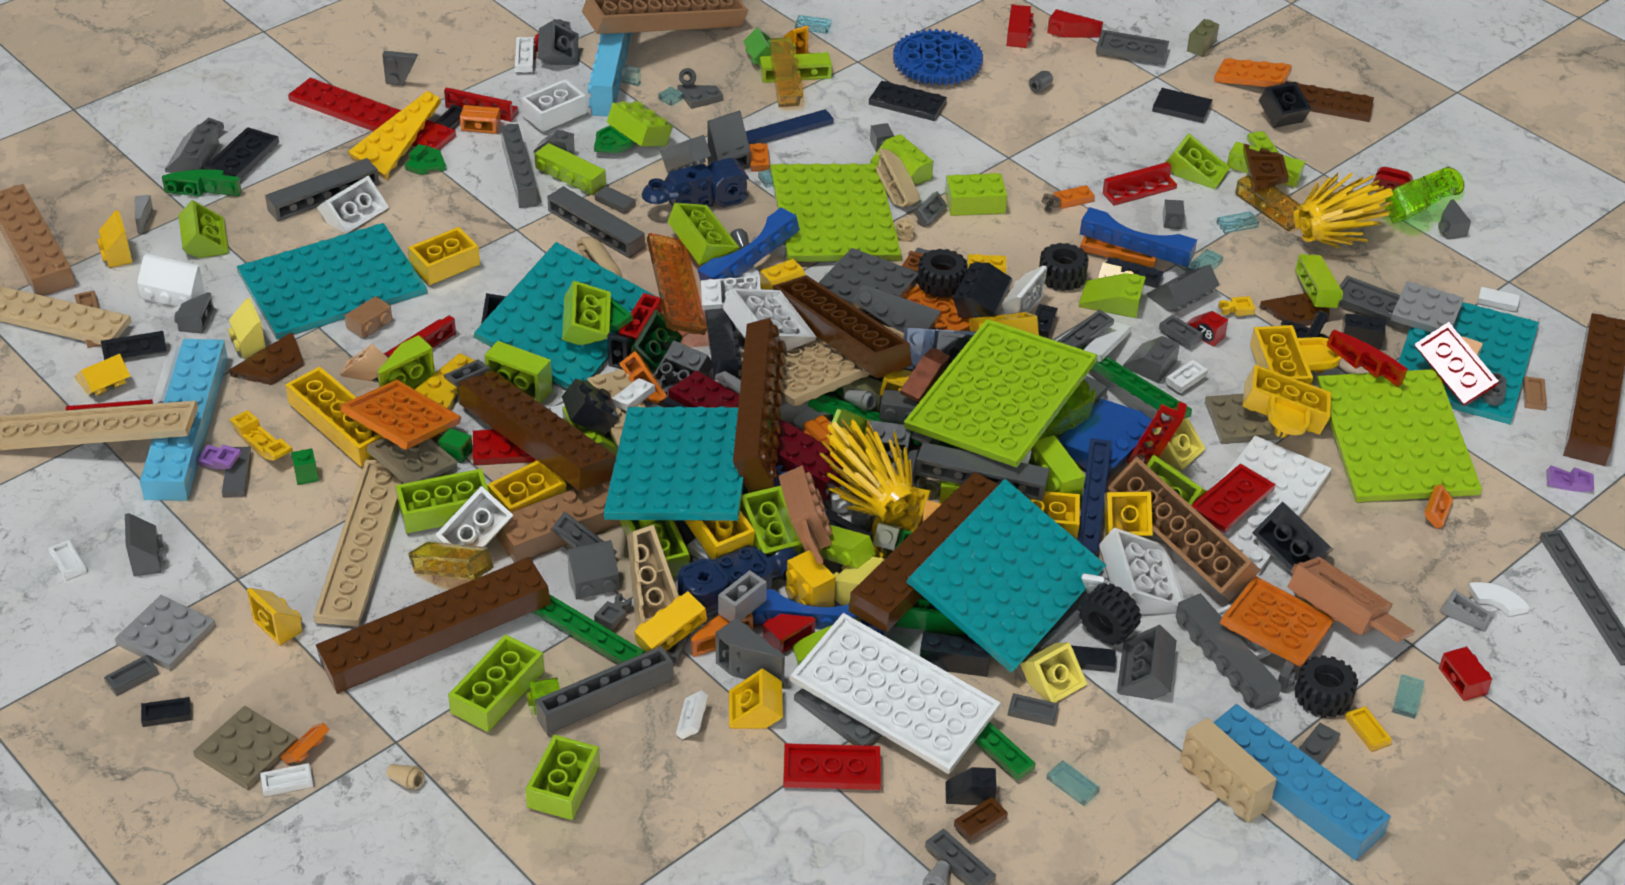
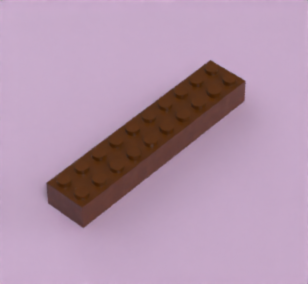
[772,275,912,378]
[1563,313,1625,466]
[733,318,787,493]
[459,371,616,491]
[848,472,999,633]
[315,557,551,694]

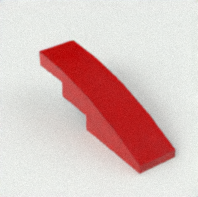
[1326,329,1408,387]

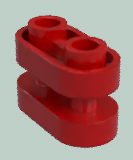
[1372,166,1413,198]

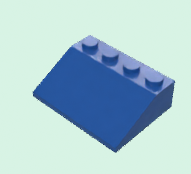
[1058,399,1155,480]

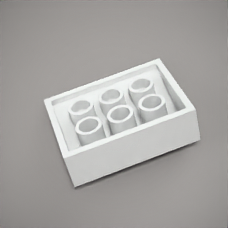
[723,288,816,351]
[1099,528,1184,615]

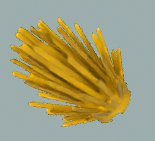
[1293,172,1393,248]
[819,418,918,523]

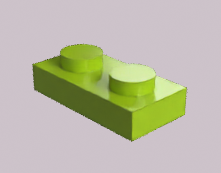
[1247,131,1279,153]

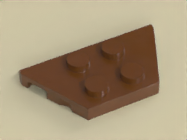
[1243,144,1289,192]
[1259,293,1330,326]
[229,332,304,385]

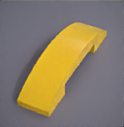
[229,410,293,461]

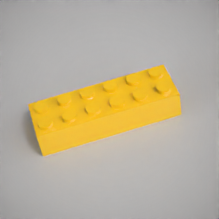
[285,366,383,467]

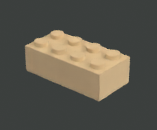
[1180,717,1277,823]

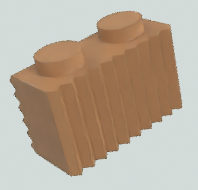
[344,296,392,339]

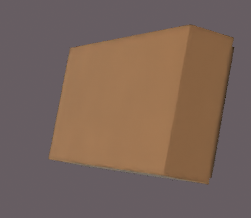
[1523,376,1547,411]

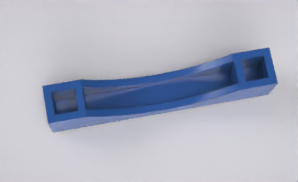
[697,207,800,282]
[1080,207,1197,267]
[751,589,884,635]

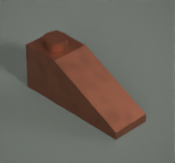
[900,348,950,402]

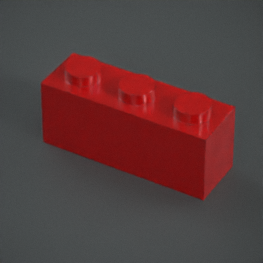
[1006,4,1034,48]

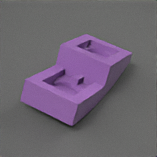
[196,445,242,470]
[1546,465,1594,492]

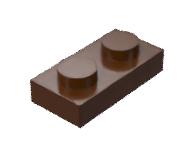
[954,797,1008,842]

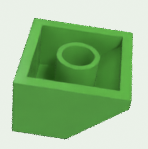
[743,27,786,66]

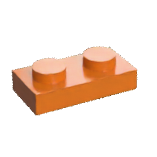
[749,143,769,172]
[1053,185,1095,209]
[1424,484,1453,529]
[280,723,330,764]

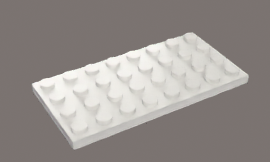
[1218,436,1332,575]
[790,613,1001,774]

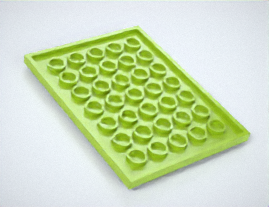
[770,163,902,262]
[904,319,1097,468]
[1316,369,1482,502]

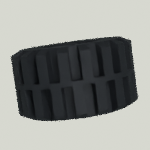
[1039,243,1089,291]
[917,249,968,298]
[1078,583,1141,645]
[1294,655,1358,718]

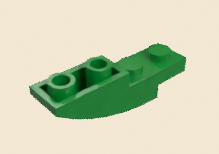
[162,169,242,197]

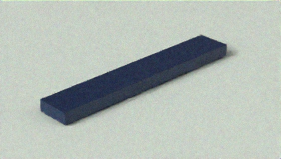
[746,109,834,144]
[1077,438,1111,556]

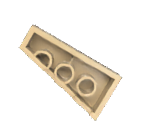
[627,525,679,628]

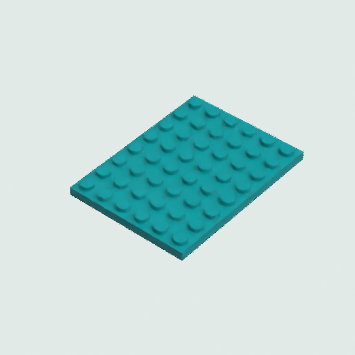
[237,223,427,340]
[473,242,657,389]
[1398,302,1539,425]
[603,406,744,521]
[906,479,1107,673]

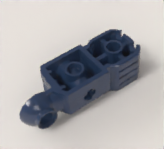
[641,158,749,208]
[677,545,798,618]

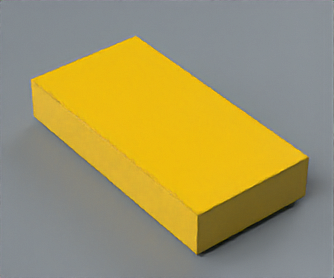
[1345,706,1392,752]

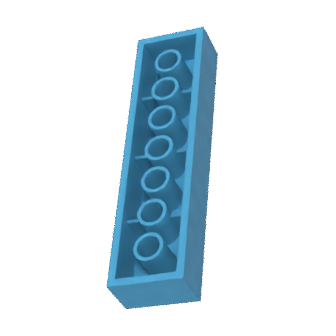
[1213,703,1391,861]

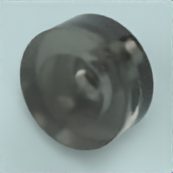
[1041,194,1061,213]

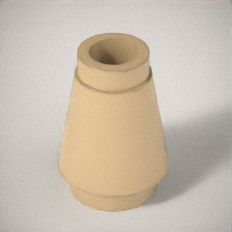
[386,764,425,790]

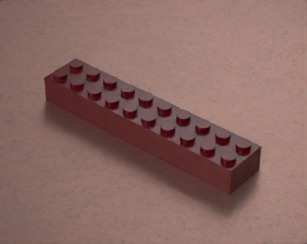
[668,370,850,502]

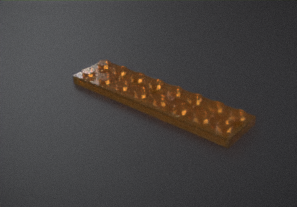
[647,233,707,335]

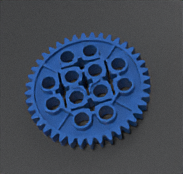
[893,29,983,86]

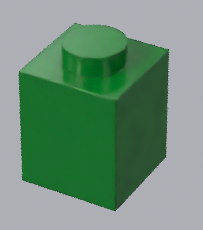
[438,428,473,464]
[291,448,319,485]

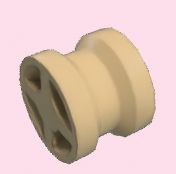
[896,218,914,242]

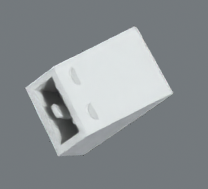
[701,276,761,324]

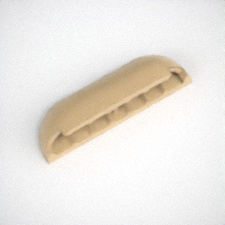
[876,148,920,207]
[576,237,622,277]

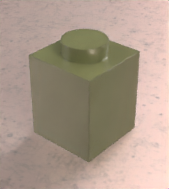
[873,522,903,551]

